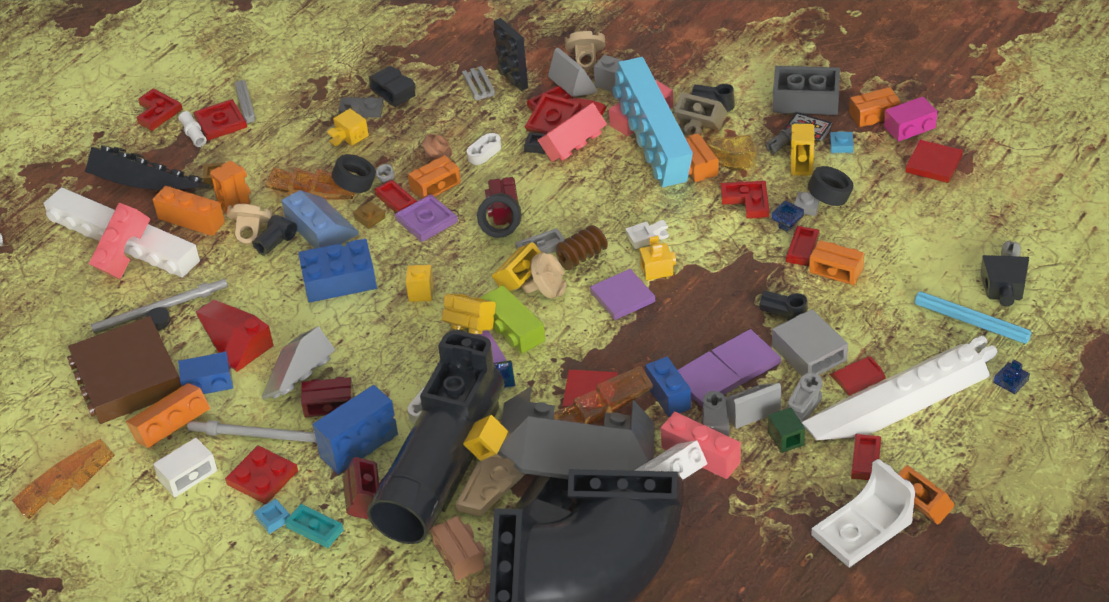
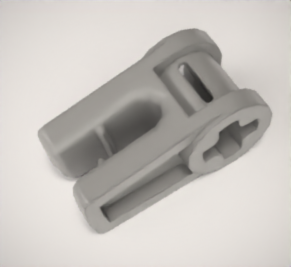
[788,373,823,423]

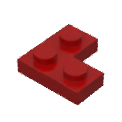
[136,88,183,131]
[721,181,770,218]

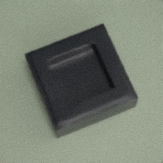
[524,132,546,154]

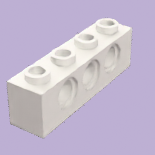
[634,440,707,479]

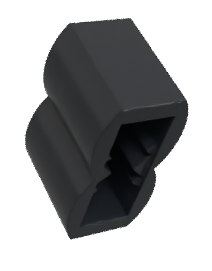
[369,66,416,107]

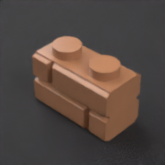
[430,516,486,581]

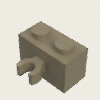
[674,92,727,136]

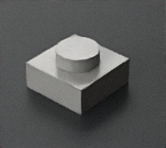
[794,191,820,216]

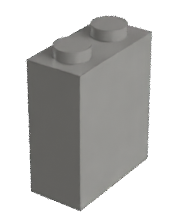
[772,309,848,376]

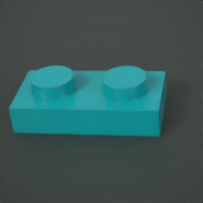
[285,504,344,548]

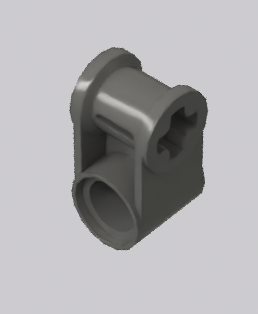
[702,391,729,437]

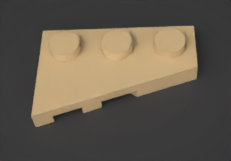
[456,454,525,517]

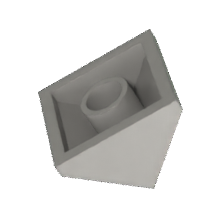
[548,47,598,96]
[725,383,781,429]

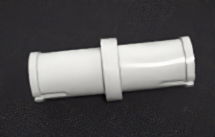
[178,111,207,147]

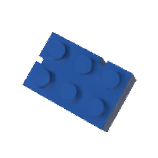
[298,238,377,303]
[312,385,398,474]

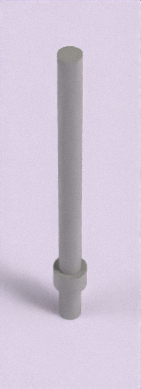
[90,278,228,333]
[188,420,317,443]

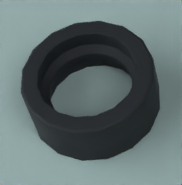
[331,154,376,193]
[808,166,854,206]
[477,193,522,238]

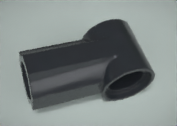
[692,84,735,112]
[252,215,297,256]
[759,291,808,321]

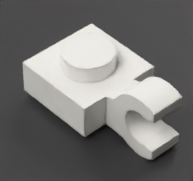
[626,220,669,249]

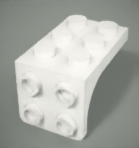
[812,459,915,567]

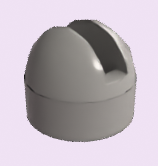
[376,164,395,183]
[1001,240,1021,256]

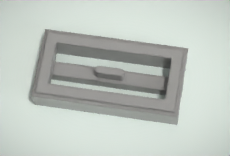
[462,66,495,100]
[515,228,565,254]

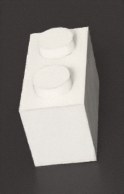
[153,438,217,498]

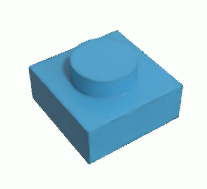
[830,131,854,153]
[254,499,290,534]

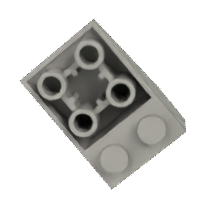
[261,326,335,400]

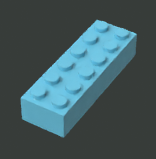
[613,57,693,188]

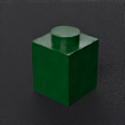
[768,407,805,453]

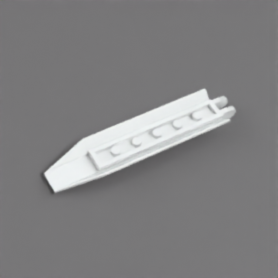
[802,336,998,440]

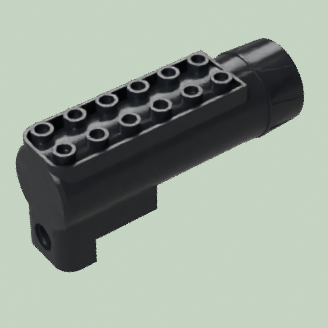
[367,330,504,544]

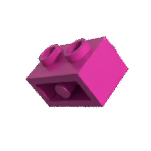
[884,97,937,142]

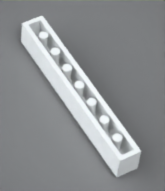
[44,188,200,278]

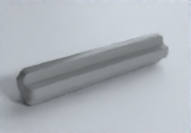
[235,80,256,123]

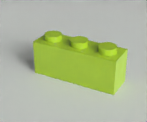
[479,285,545,354]

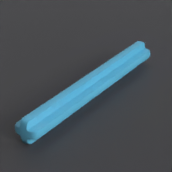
[915,291,1031,344]

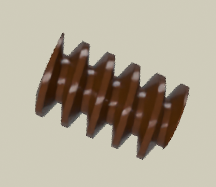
[556,225,608,271]

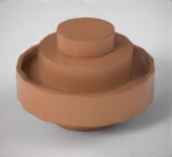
[422,134,453,161]

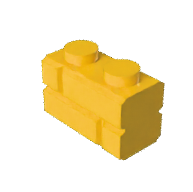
[791,124,814,176]
[492,242,541,291]
[442,294,496,334]

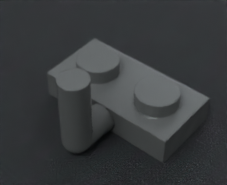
[338,97,384,117]

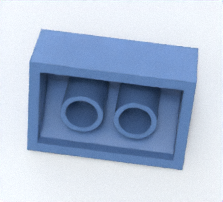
[281,190,359,248]

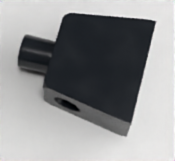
[980,255,1029,306]

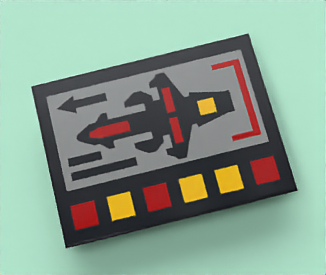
[784,112,832,141]

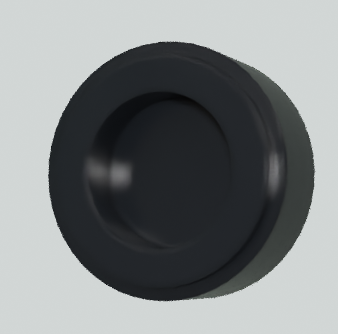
[145,307,171,330]

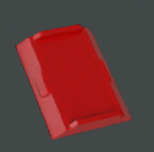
[829,356,886,396]

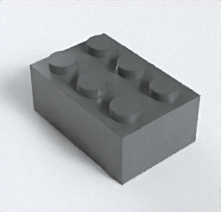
[773,66,840,115]

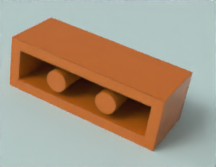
[153,186,225,236]
[126,383,210,448]

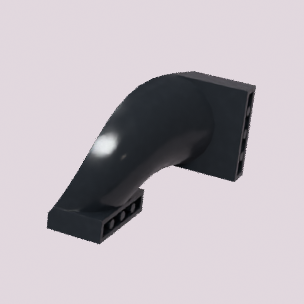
[489,469,684,602]

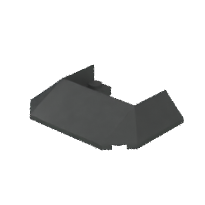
[497,386,655,479]

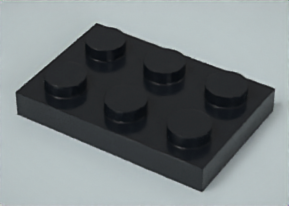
[493,18,528,91]

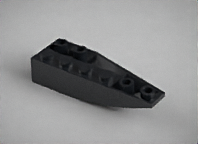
[85,145,210,191]

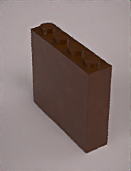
[67,316,182,424]

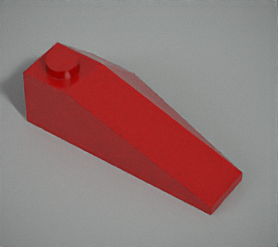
[196,299,274,372]

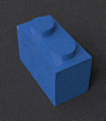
[178,351,234,394]
[645,356,691,417]

